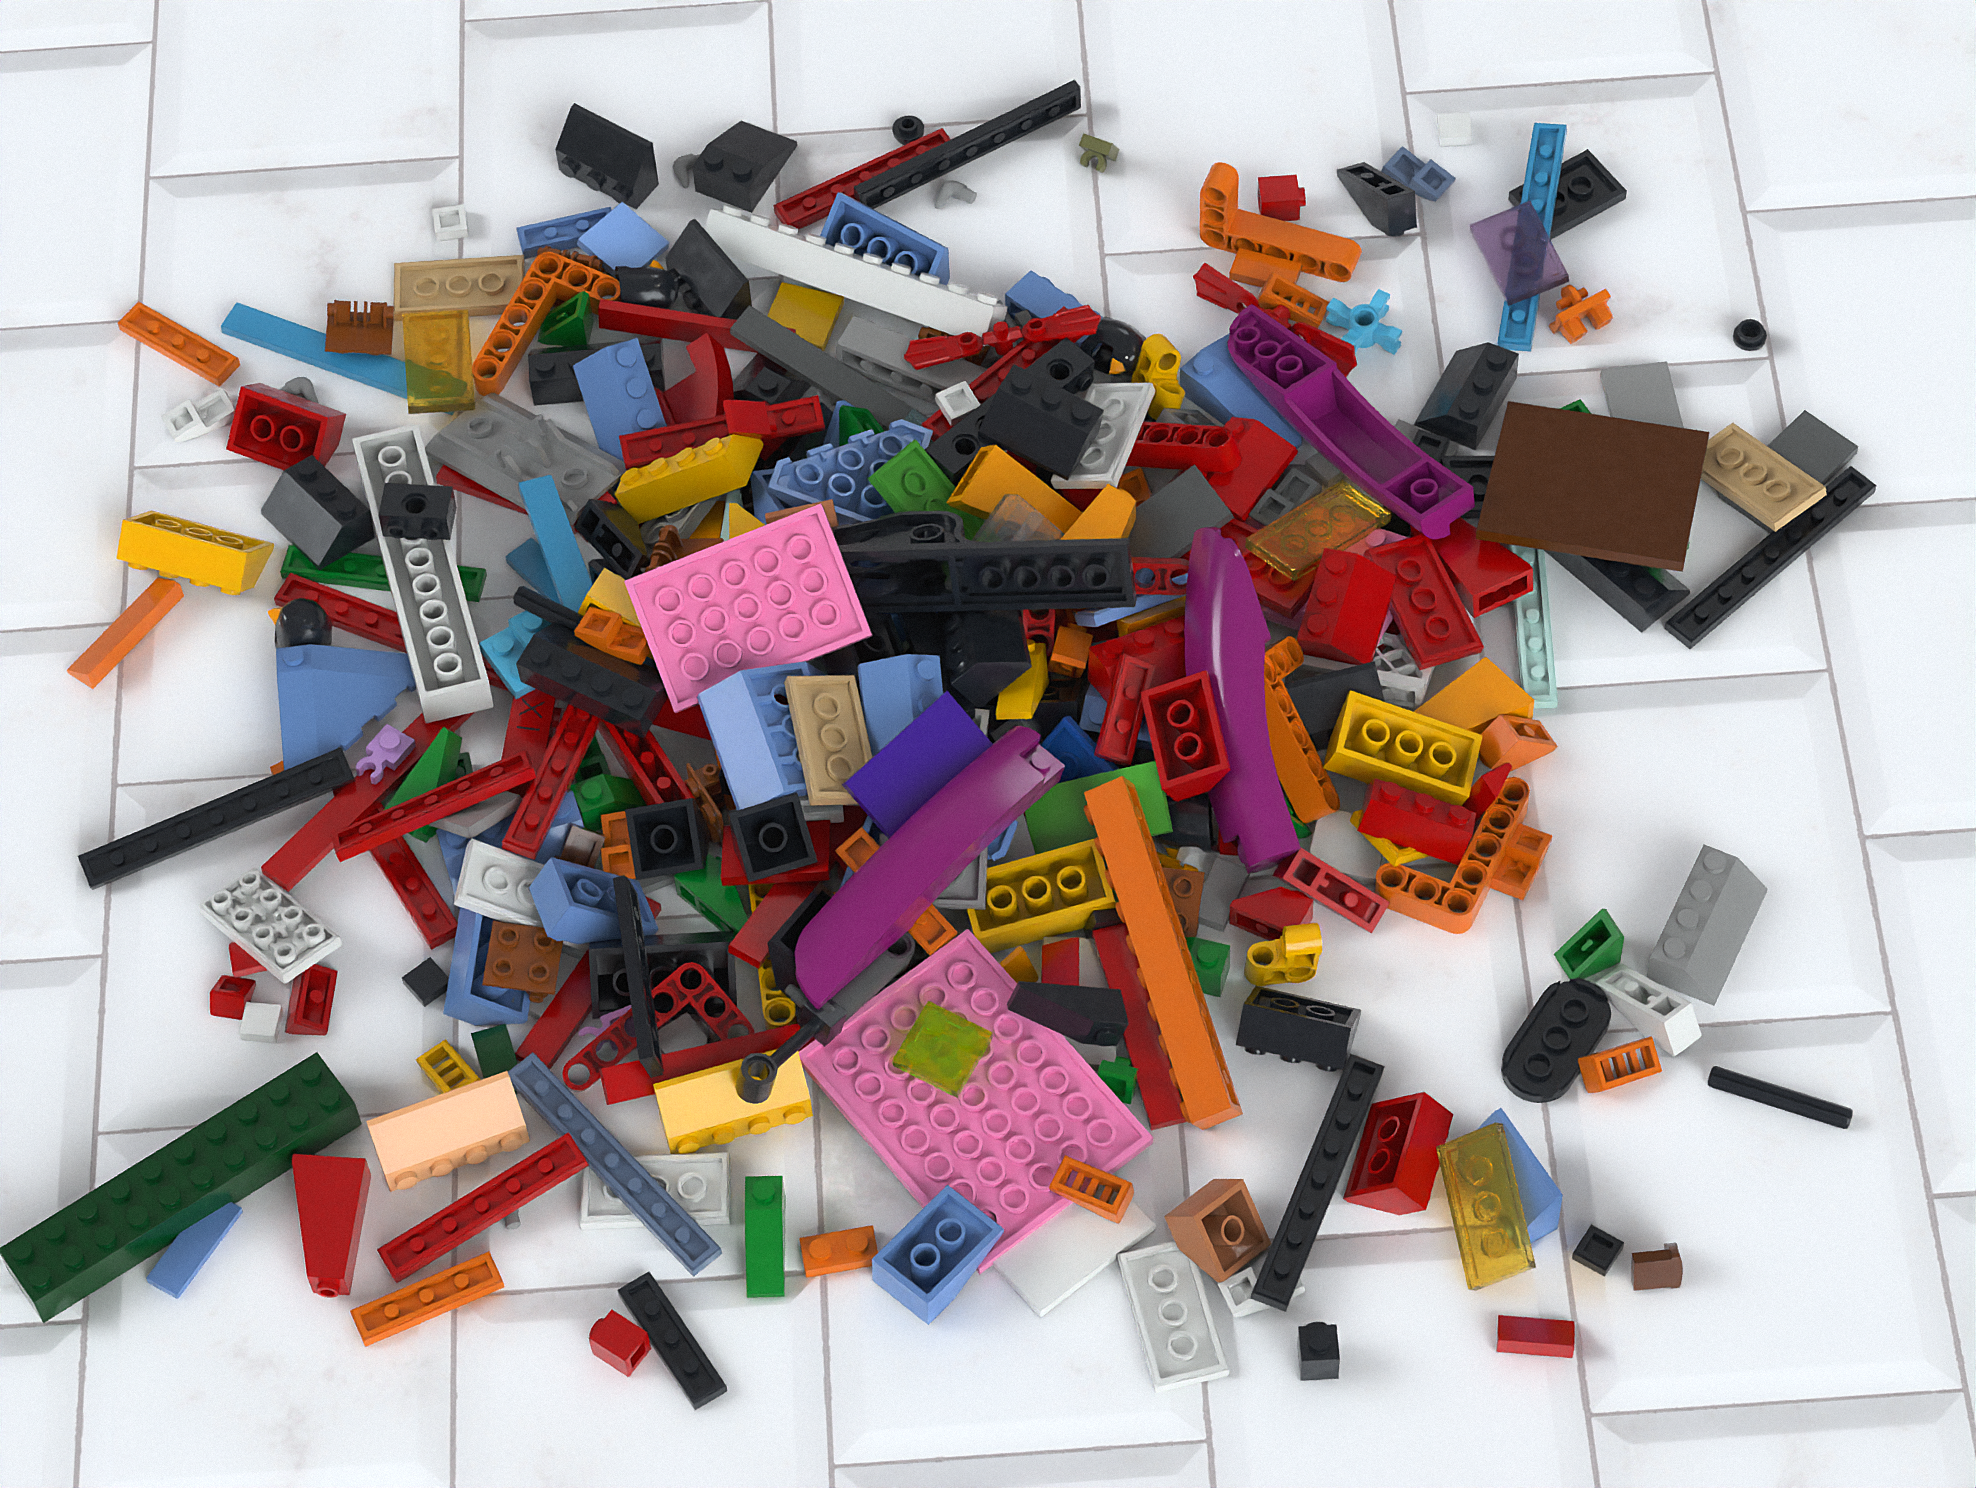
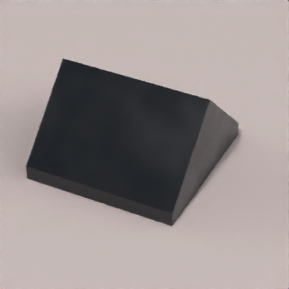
[728,793,818,882]
[625,798,711,880]

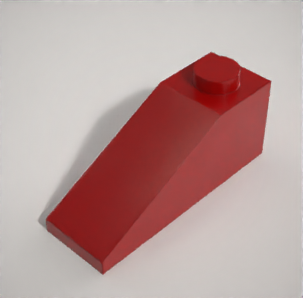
[1272,848,1390,933]

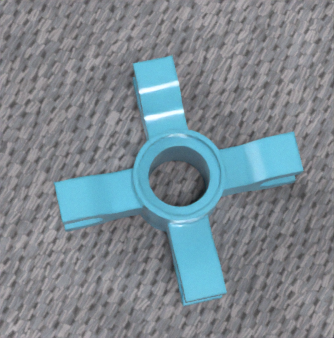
[1326,289,1402,355]

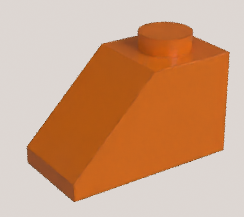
[1047,623,1093,678]
[1479,714,1558,772]

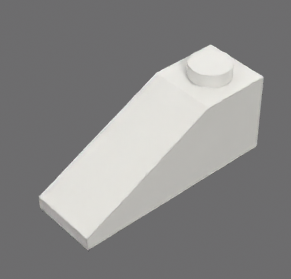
[1595,964,1702,1056]

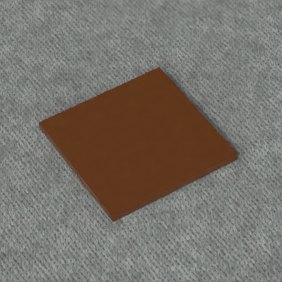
[1476,401,1709,572]

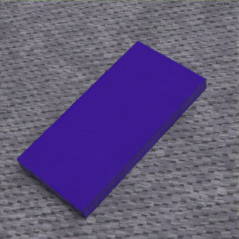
[842,691,993,839]

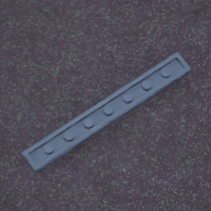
[508,1052,722,1277]

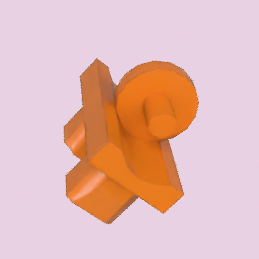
[1549,284,1613,344]

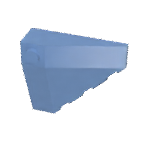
[1180,333,1302,449]
[767,419,933,525]
[276,644,416,770]

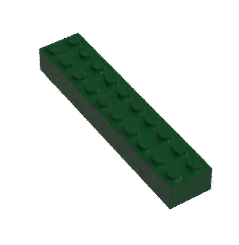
[0,1052,362,1323]

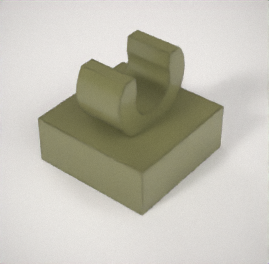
[1079,133,1120,173]

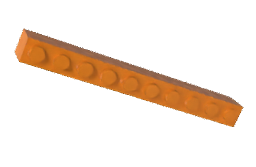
[1084,776,1243,1130]

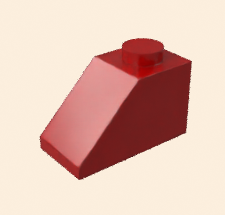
[723,399,777,444]
[1229,886,1314,941]

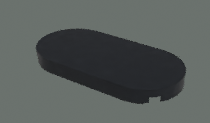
[1501,979,1611,1103]

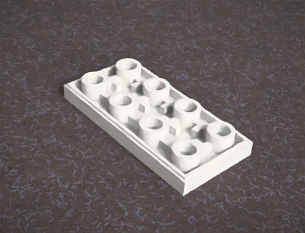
[198,867,342,984]

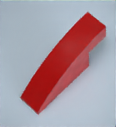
[663,332,734,424]

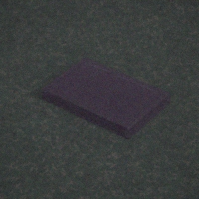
[1469,201,1569,306]

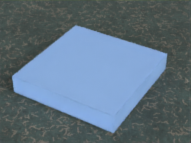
[577,202,670,279]

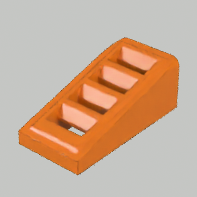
[1257,272,1330,329]
[1578,1036,1662,1093]
[1049,1155,1134,1224]

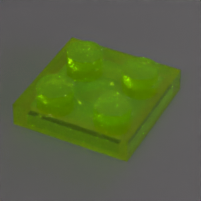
[892,1001,993,1098]

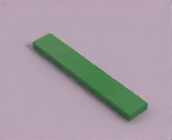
[280,545,487,602]

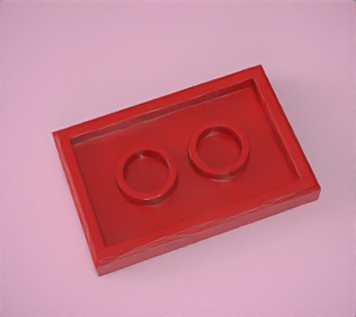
[721,820,831,886]

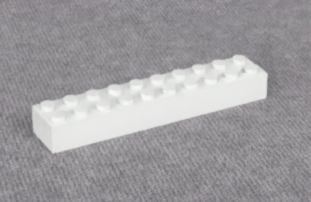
[352,424,494,723]

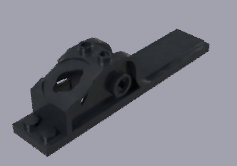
[831,511,1137,613]

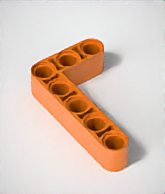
[1200,162,1362,282]
[472,252,622,396]
[1264,636,1340,824]
[1375,777,1530,934]

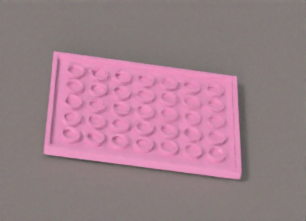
[799,929,1153,1275]

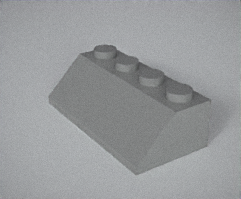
[1647,844,1768,1006]

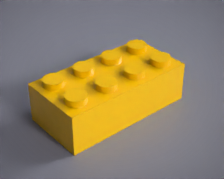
[967,839,1116,954]

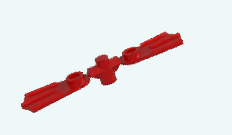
[1193,263,1358,377]
[904,305,1101,370]

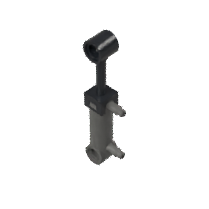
[735,932,915,1104]

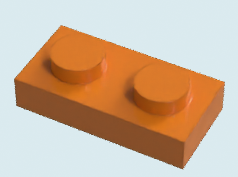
[799,1225,878,1278]

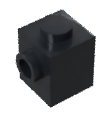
[1297,1322,1340,1381]

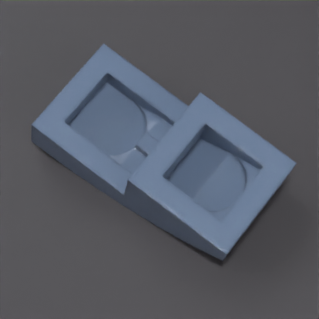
[1381,146,1456,202]

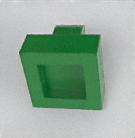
[1098,1056,1138,1105]

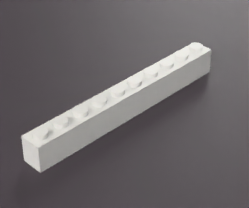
[705,204,1008,346]

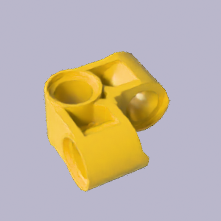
[1131,333,1185,420]
[1244,923,1322,986]

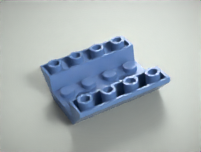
[697,661,826,810]

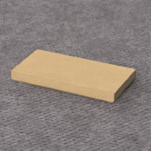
[393,255,525,321]
[1701,423,1827,532]
[784,675,872,806]

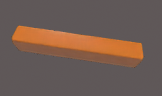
[67,577,184,689]

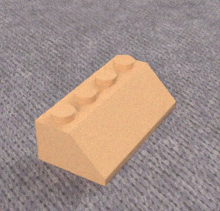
[366,1071,530,1192]

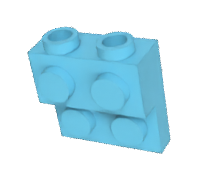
[479,610,552,699]

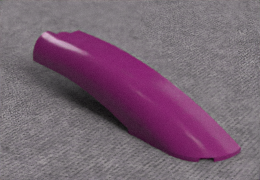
[1227,304,1475,539]
[1184,526,1301,874]
[794,726,1065,1010]

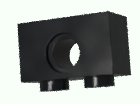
[378,483,457,540]

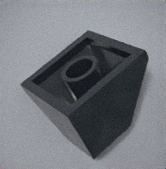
[733,352,812,405]

